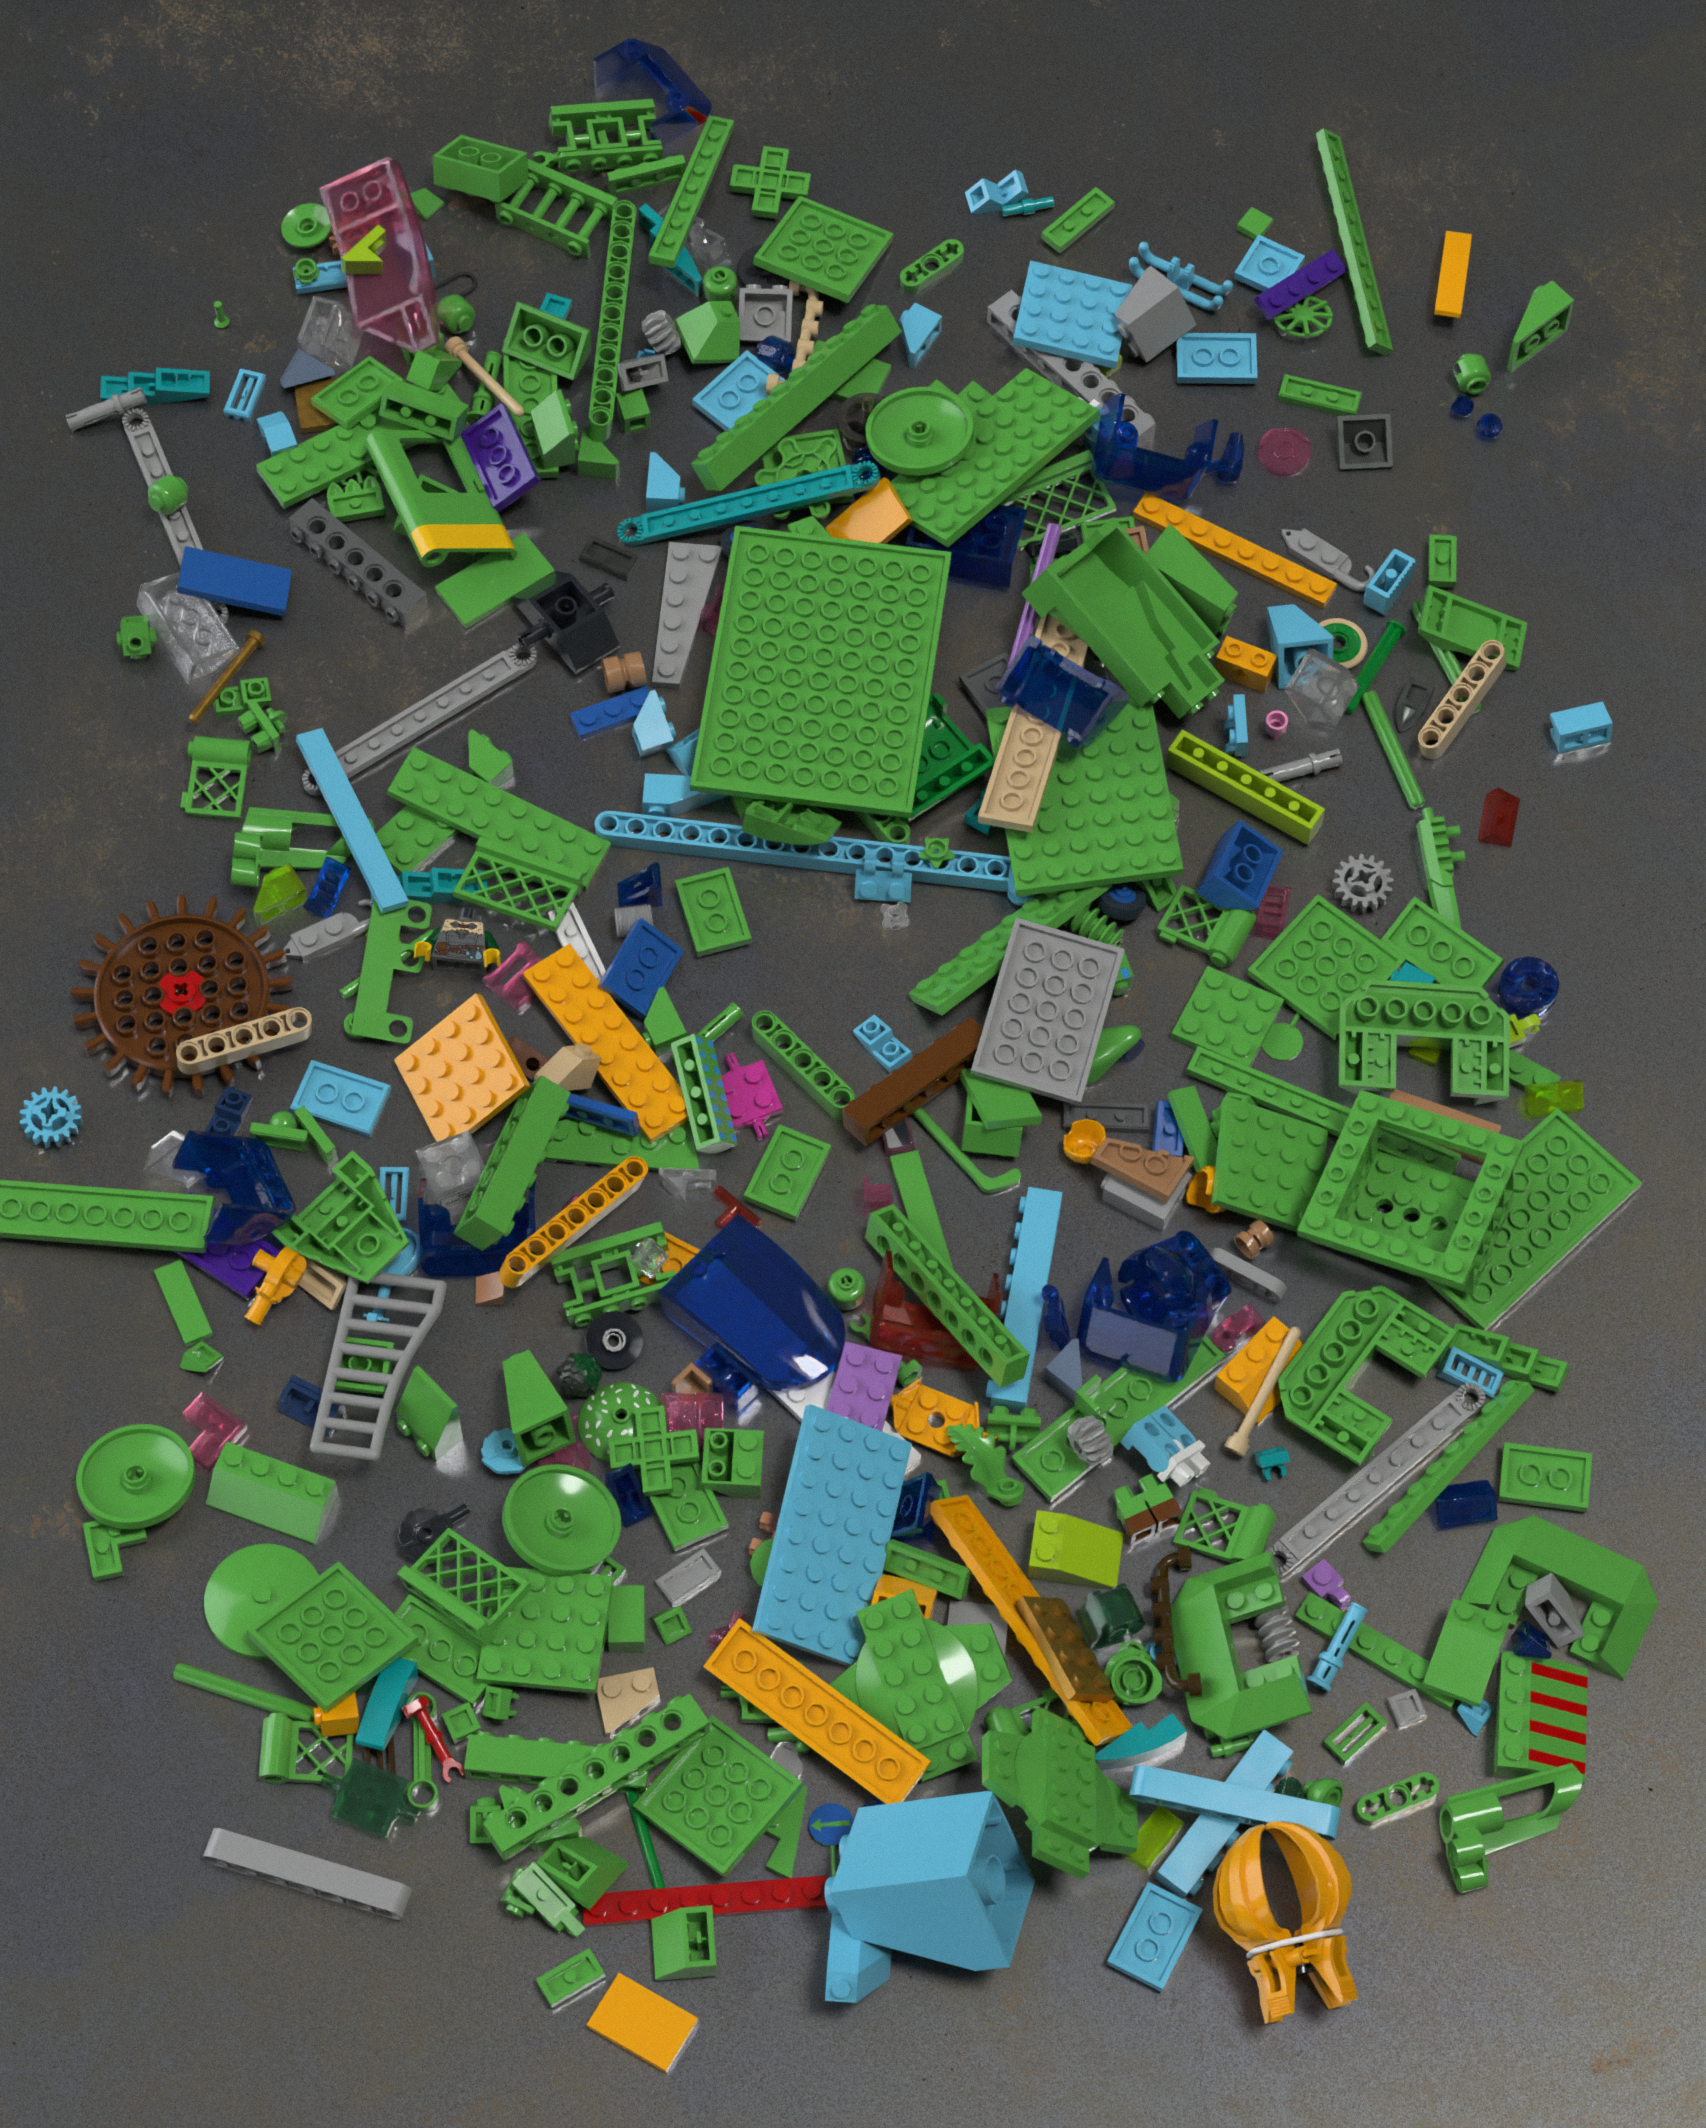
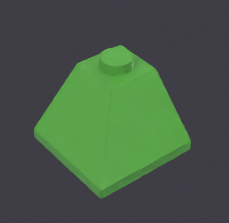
[674,301,740,364]

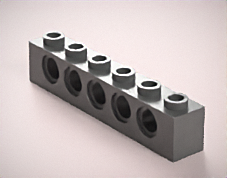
[289,498,428,628]

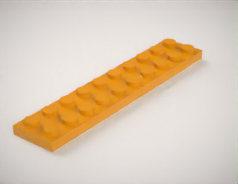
[927,1495,1133,1746]

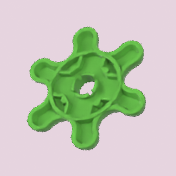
[754,437,837,519]

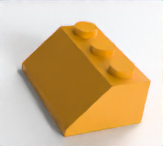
[1214,1316,1303,1425]

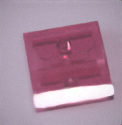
[660,1392,723,1453]

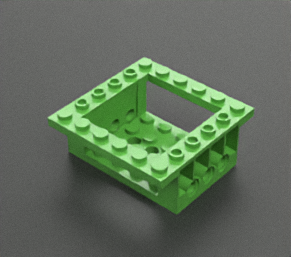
[1297,1090,1524,1294]

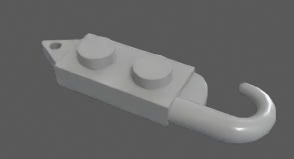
[1281,528,1376,591]
[284,899,373,962]

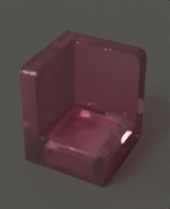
[862,1176,893,1216]

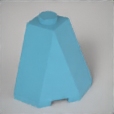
[1267,604,1333,689]
[825,1914,892,2003]

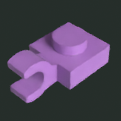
[1301,1559,1351,1611]

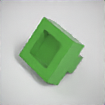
[482,1685,519,1720]

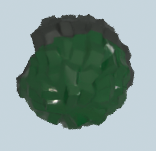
[556,1353,603,1397]

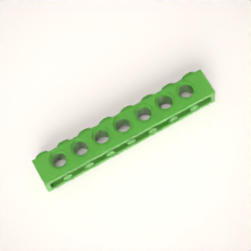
[865,1204,1030,1388]
[483,1693,710,1861]

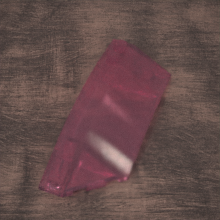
[319,156,439,353]

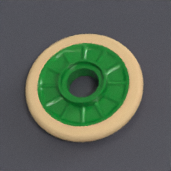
[1319,618,1368,671]

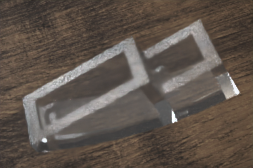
[657,202,730,268]

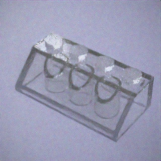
[136,572,241,686]

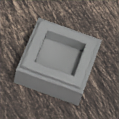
[1387,1688,1427,1729]

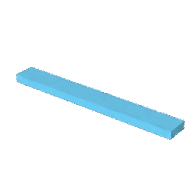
[296,728,409,913]

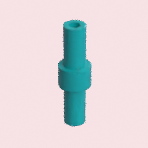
[1001,196,1054,217]

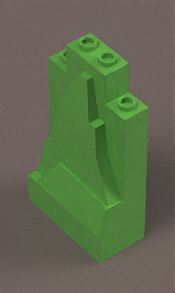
[1021,517,1225,719]

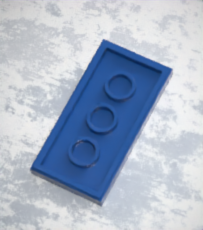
[177,546,292,616]

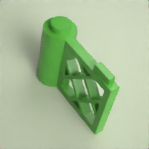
[180,736,252,820]
[1157,885,1257,967]
[1173,1487,1277,1564]
[984,1688,1091,1744]
[259,1713,353,1786]

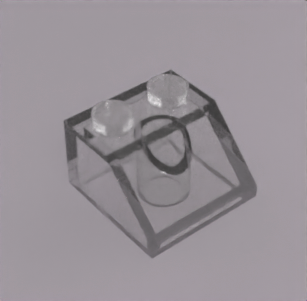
[1284,648,1360,728]

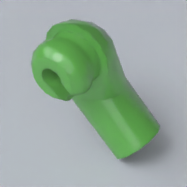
[768,1727,811,1754]

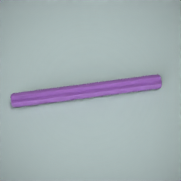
[1007,523,1062,677]

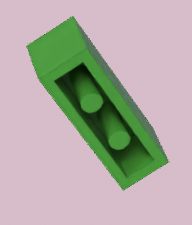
[379,379,469,441]

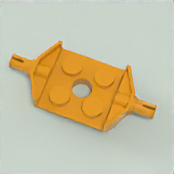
[890,1379,998,1458]

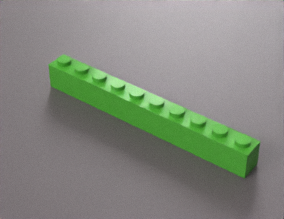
[691,304,902,491]

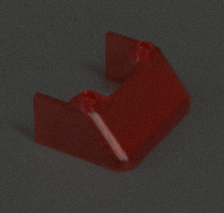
[869,1250,1002,1369]

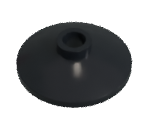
[585,1311,643,1369]

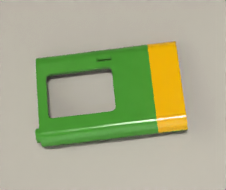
[365,430,518,567]

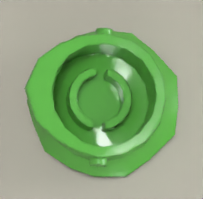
[1104,1648,1162,1706]

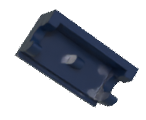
[278,1374,346,1437]

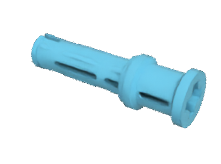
[1306,1602,1368,1692]

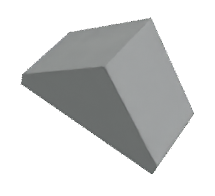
[617,354,669,391]

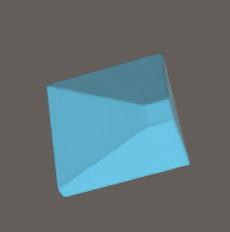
[1457,1699,1496,1736]

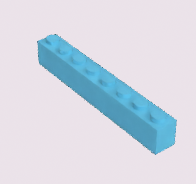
[986,1187,1063,1413]

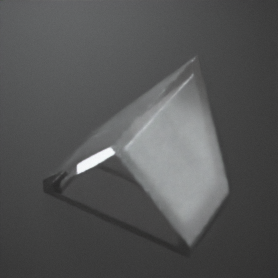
[143,1130,210,1188]

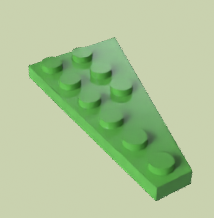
[543,1108,701,1177]

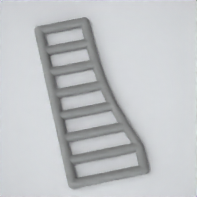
[310,1272,447,1461]

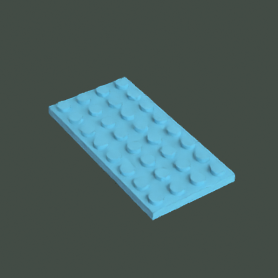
[752,1404,912,1667]

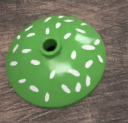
[578,1382,662,1465]

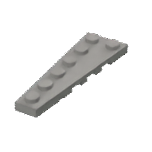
[652,542,722,689]

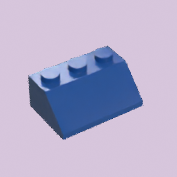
[1196,819,1284,910]

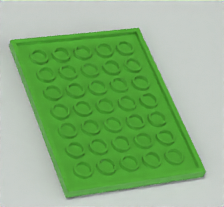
[986,691,1183,897]

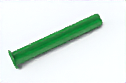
[1340,620,1407,714]

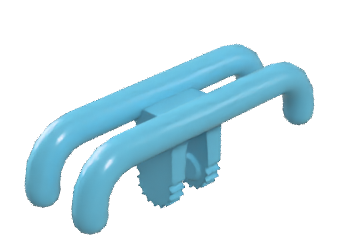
[1129,241,1233,311]

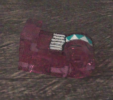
[1212,1303,1266,1356]

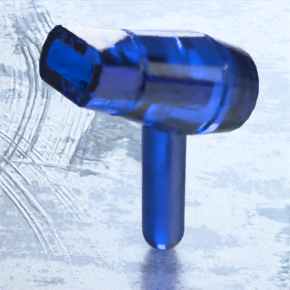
[1186,432,1245,484]

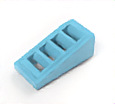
[1436,1346,1504,1399]

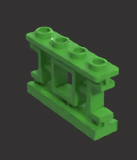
[549,99,664,173]
[551,1221,681,1327]

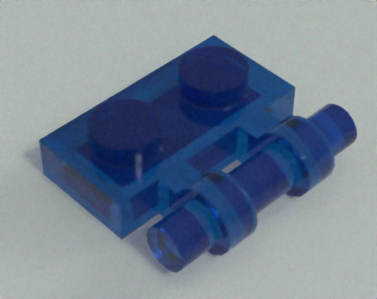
[1041,1284,1071,1351]

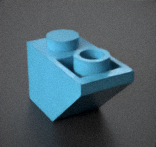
[632,690,676,757]

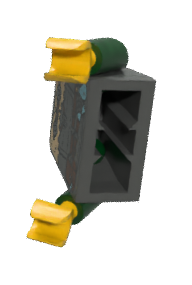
[413,907,501,975]

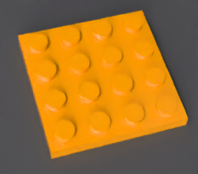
[394,993,531,1153]

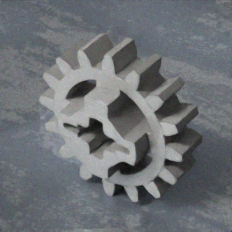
[1332,854,1394,913]

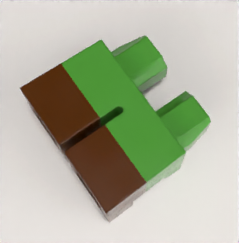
[1114,1474,1183,1545]

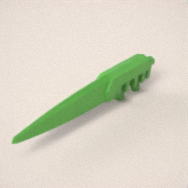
[1416,807,1466,929]

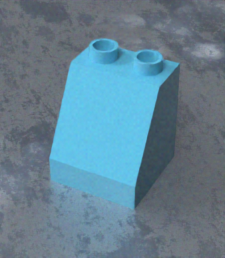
[825,1791,1035,1971]

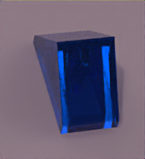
[617,862,663,908]
[604,1463,652,1527]

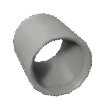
[614,904,653,938]

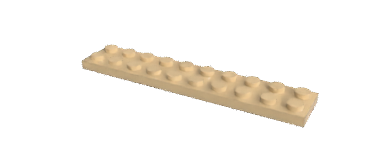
[978,614,1090,833]

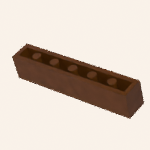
[842,1017,983,1146]

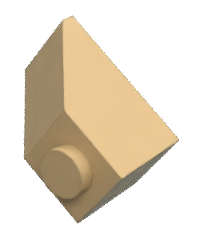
[534,1043,601,1091]

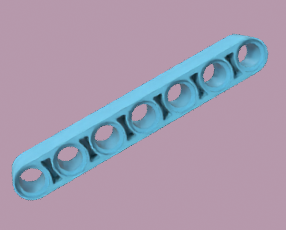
[1129,1765,1341,1841]

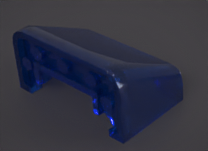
[994,633,1131,749]

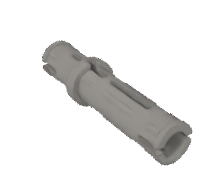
[66,387,147,431]
[1258,748,1343,783]

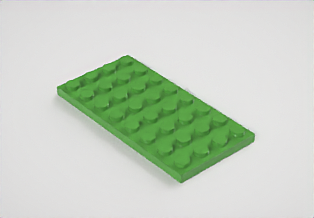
[890,368,1101,547]
[1423,1108,1642,1331]

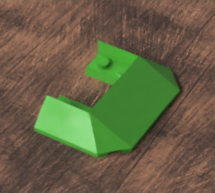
[1338,979,1510,1105]
[1278,1286,1457,1466]
[1460,1515,1659,1680]
[1171,1551,1313,1741]

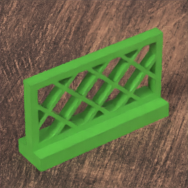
[995,450,1116,551]
[453,836,583,932]
[397,1528,532,1645]

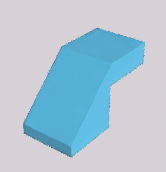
[965,169,1029,215]
[256,411,297,457]

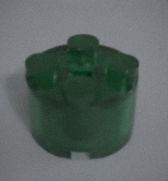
[1075,1583,1146,1650]

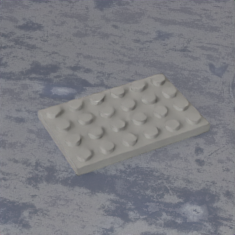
[970,917,1125,1106]

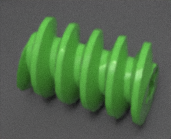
[1063,902,1125,947]

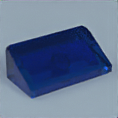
[1511,1621,1552,1659]

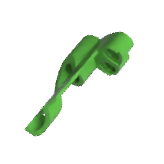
[230,807,375,887]
[1439,1763,1583,1893]

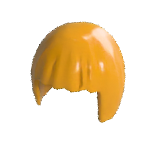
[1186,1166,1226,1214]

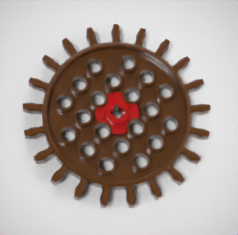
[71,894,294,1099]

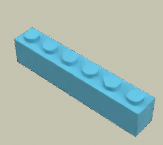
[1154,1729,1294,1899]

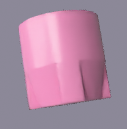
[1264,710,1288,740]

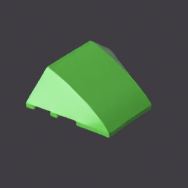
[741,799,842,845]

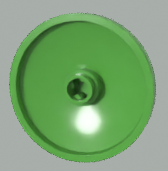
[866,387,974,476]
[76,1424,196,1529]
[502,1464,621,1576]
[204,1544,319,1660]

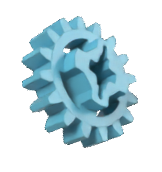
[19,1086,83,1148]

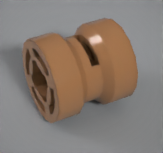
[1234,1220,1275,1260]

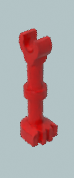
[401,1695,465,1783]

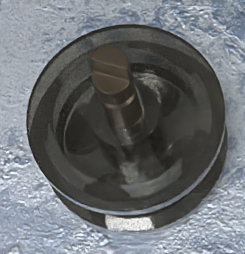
[838,393,885,457]

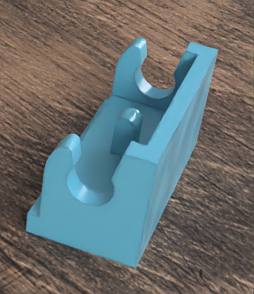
[1550,701,1613,753]

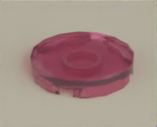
[1258,427,1311,477]

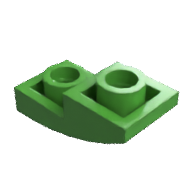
[214,677,272,718]

